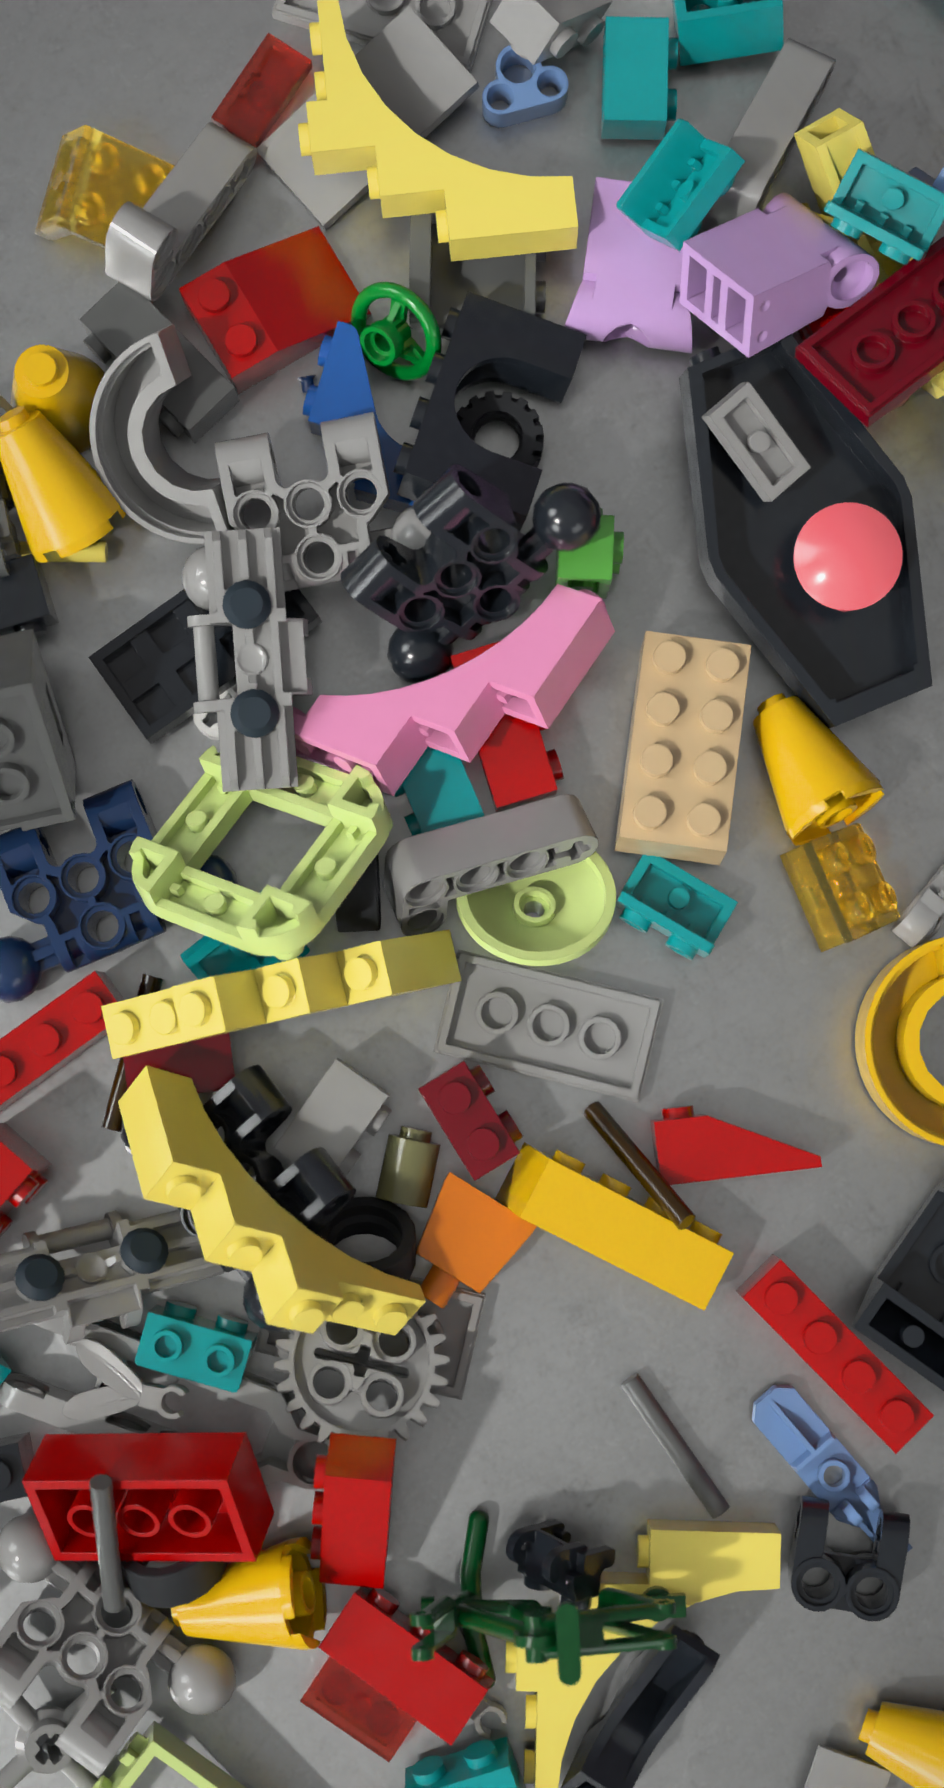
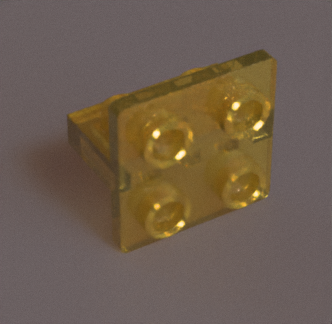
[780,823,900,952]

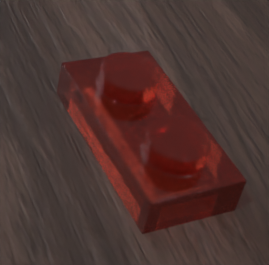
[300,1655,417,1762]

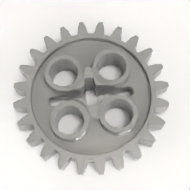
[274,1311,450,1444]

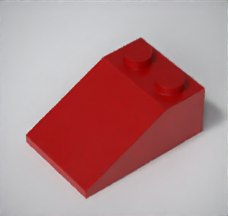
[178,226,372,395]

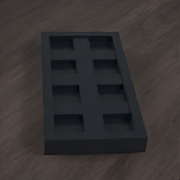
[88,589,322,744]

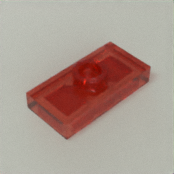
[211,33,313,148]

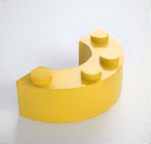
[855,937,944,1146]

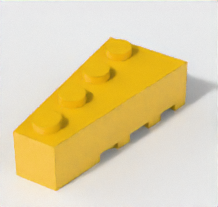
[495,1142,734,1311]

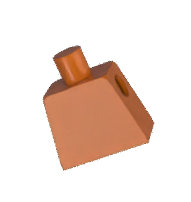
[416,1172,537,1309]

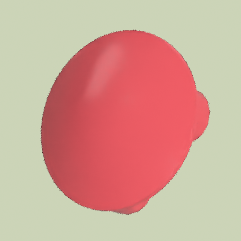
[793,502,903,612]

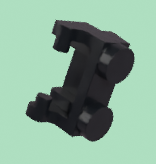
[506,1520,616,1610]

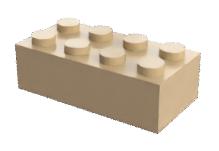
[614,631,751,865]

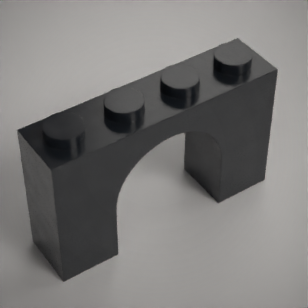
[393,291,587,531]

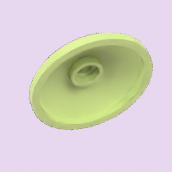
[456,851,616,966]

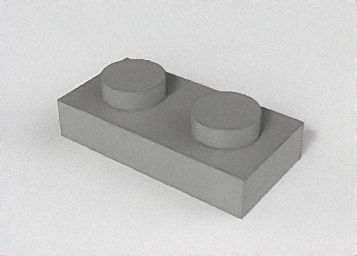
[702,381,811,502]

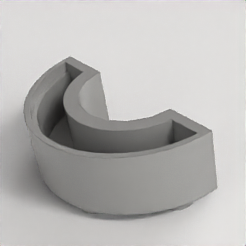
[89,324,236,544]

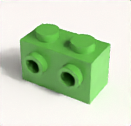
[555,508,624,599]

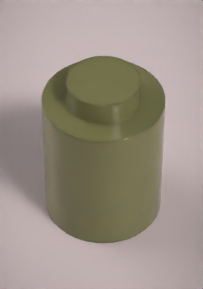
[375,1126,441,1208]

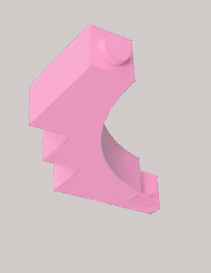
[293,584,615,796]

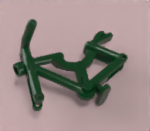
[410,1509,687,1689]

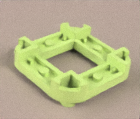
[129,745,393,961]

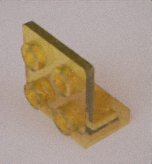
[34,125,174,248]

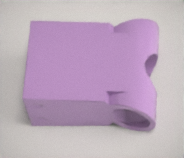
[565,177,692,353]
[679,192,880,358]

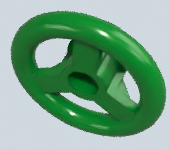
[351,282,442,381]

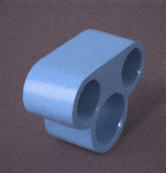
[482,45,569,128]

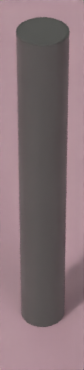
[621,1373,730,1519]
[89,1474,126,1613]

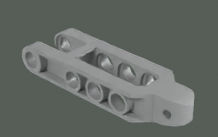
[0,1317,330,1490]

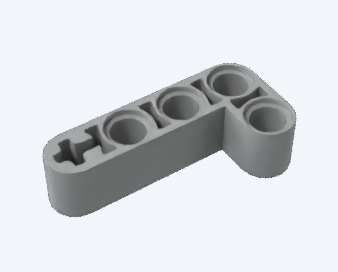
[700,38,836,231]
[105,122,258,301]
[384,794,599,936]

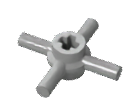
[0,1684,117,1788]

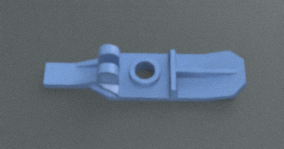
[752,1385,913,1552]

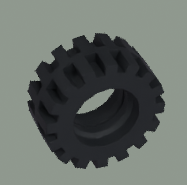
[456,390,544,468]

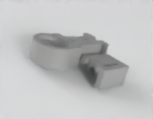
[891,863,944,947]

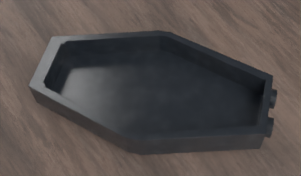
[679,334,933,728]

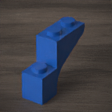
[303,321,414,513]

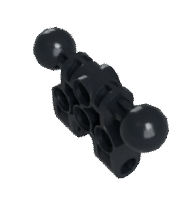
[341,464,601,684]
[121,1065,356,1332]

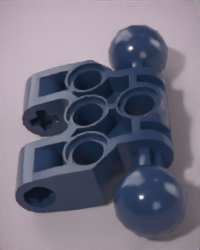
[0,779,238,1003]

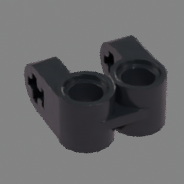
[788,1495,910,1621]

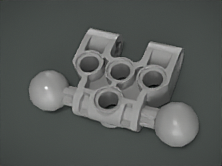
[182,412,431,611]
[0,1513,236,1777]

